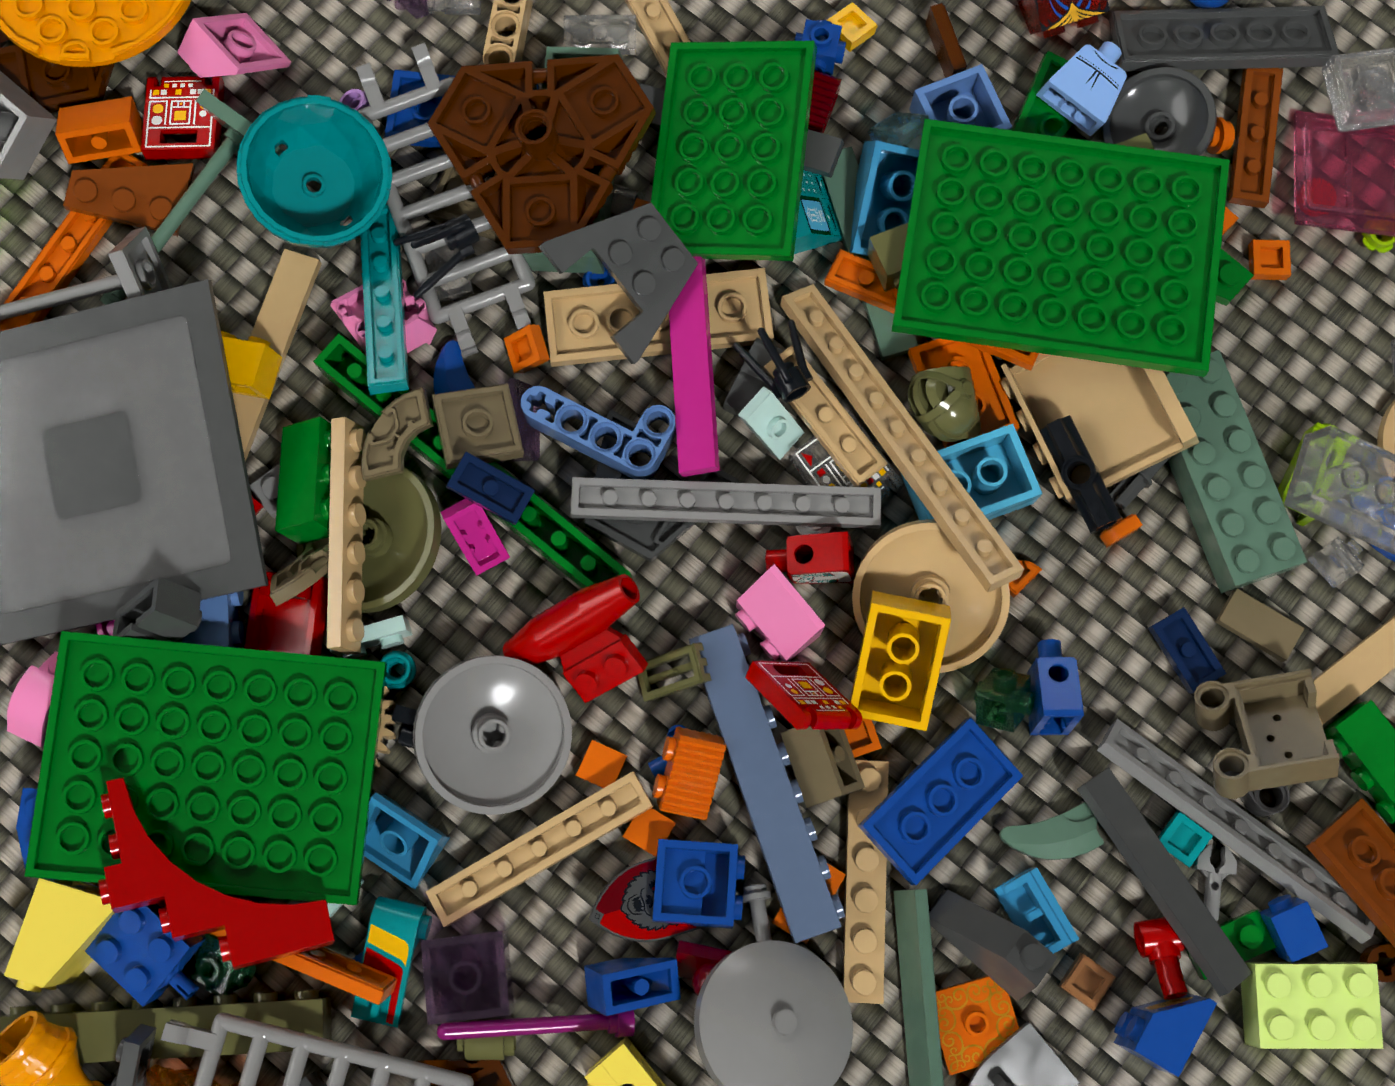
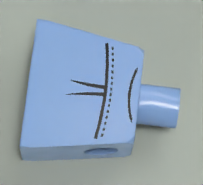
[1036,41,1127,137]

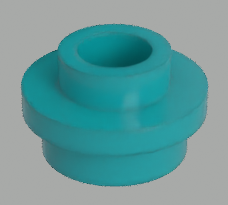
[380,651,417,690]

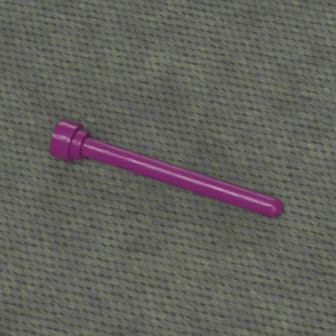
[437,1010,635,1040]

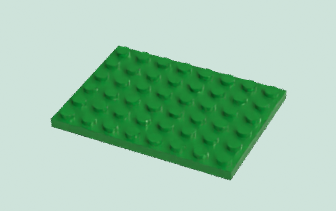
[891,119,1230,377]
[24,631,387,905]

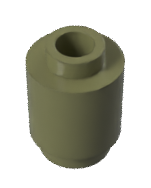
[457,1018,516,1061]

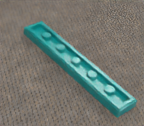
[360,205,409,395]

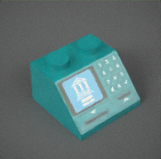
[794,170,842,254]

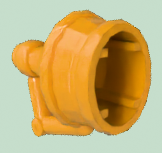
[0,1011,105,1086]

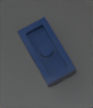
[446,452,535,525]
[1148,607,1227,694]

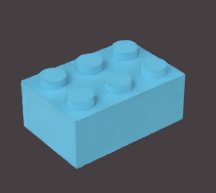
[900,424,1043,520]

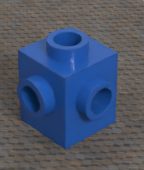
[795,19,846,76]

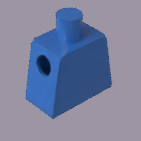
[1027,639,1084,735]

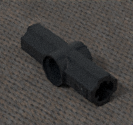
[1040,415,1122,534]

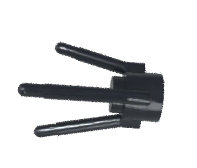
[393,214,480,299]
[732,320,813,402]

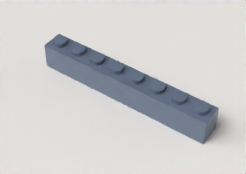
[689,624,845,944]

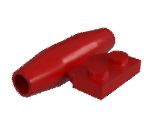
[503,574,648,703]

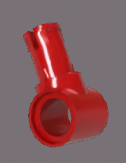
[1133,917,1188,1000]

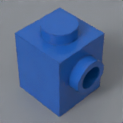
[1259,895,1329,963]

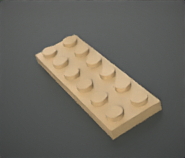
[543,268,774,367]

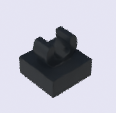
[391,705,417,749]

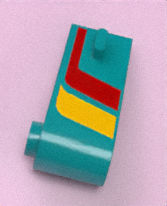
[351,896,432,1028]

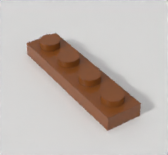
[1228,68,1283,208]

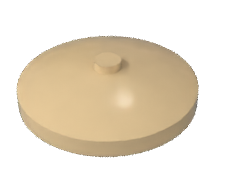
[852,519,1010,673]

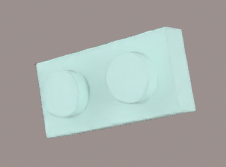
[330,615,412,659]

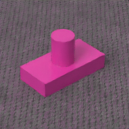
[440,499,510,576]

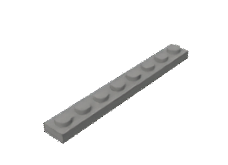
[571,477,881,529]
[1097,718,1376,944]

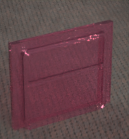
[1293,111,1395,237]

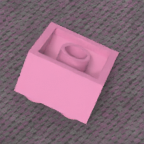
[735,564,825,662]

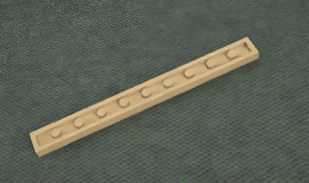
[780,284,1024,593]

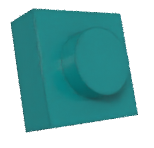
[1158,810,1213,868]

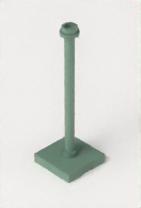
[99,89,283,305]

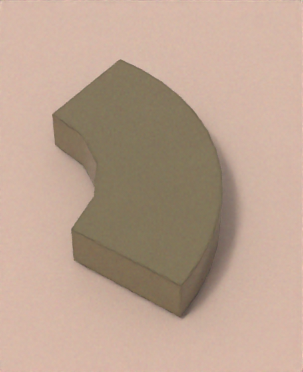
[362,387,433,482]
[270,537,329,606]

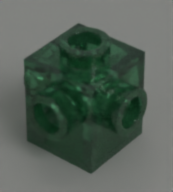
[974,668,1035,732]
[191,933,256,995]

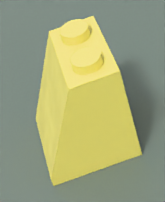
[4,878,114,992]

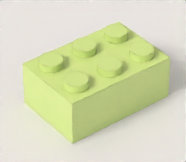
[1241,962,1384,1049]

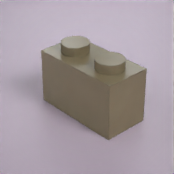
[780,726,865,808]

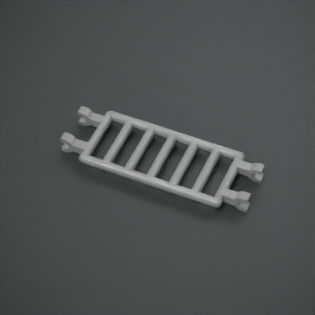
[355,43,536,357]
[161,1012,474,1086]

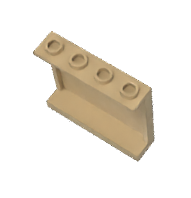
[1000,353,1199,505]

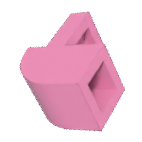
[7,651,58,748]

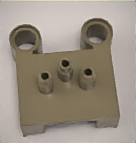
[1194,669,1340,799]

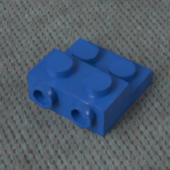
[652,839,745,929]

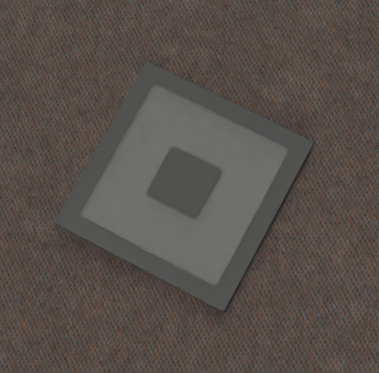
[0,279,269,646]

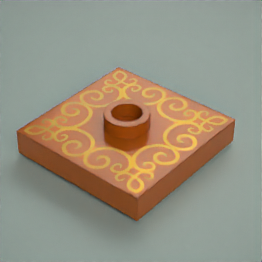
[936,975,1019,1075]

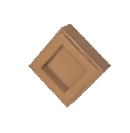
[1058,953,1116,1011]

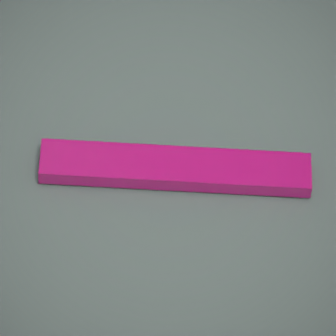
[669,256,720,477]

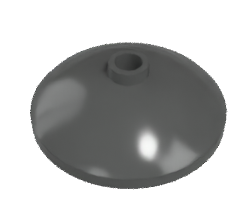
[1103,67,1217,156]

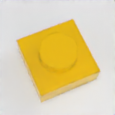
[827,2,877,52]

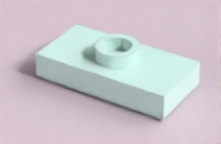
[738,386,805,460]

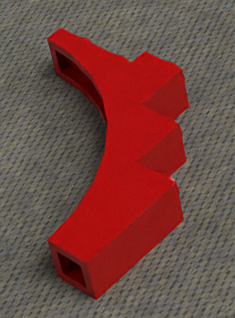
[98,778,335,970]

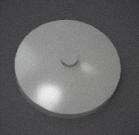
[413,655,572,815]
[694,940,853,1086]

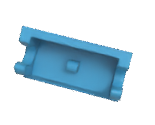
[992,867,1079,954]

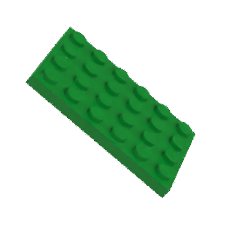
[651,41,817,261]

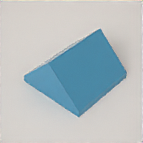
[364,792,450,890]

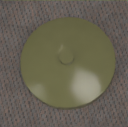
[297,468,442,613]

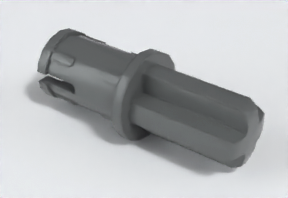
[1109,457,1171,510]

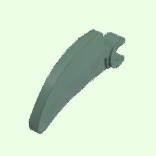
[999,802,1104,860]

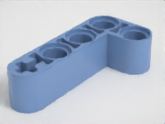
[521,386,676,480]

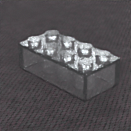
[1284,425,1395,555]

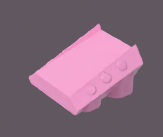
[330,278,437,354]

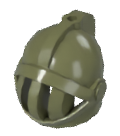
[908,366,981,443]

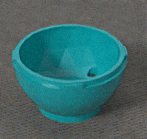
[236,95,392,248]

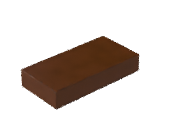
[926,3,967,78]

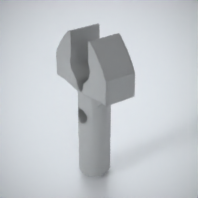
[1192,844,1237,921]

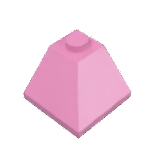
[177,13,291,78]

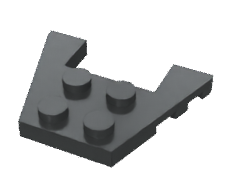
[538,203,698,364]
[585,409,739,562]

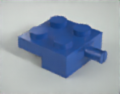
[85,903,206,1007]

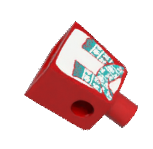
[765,531,855,584]

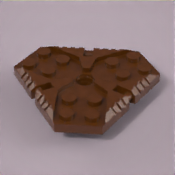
[427,54,656,254]

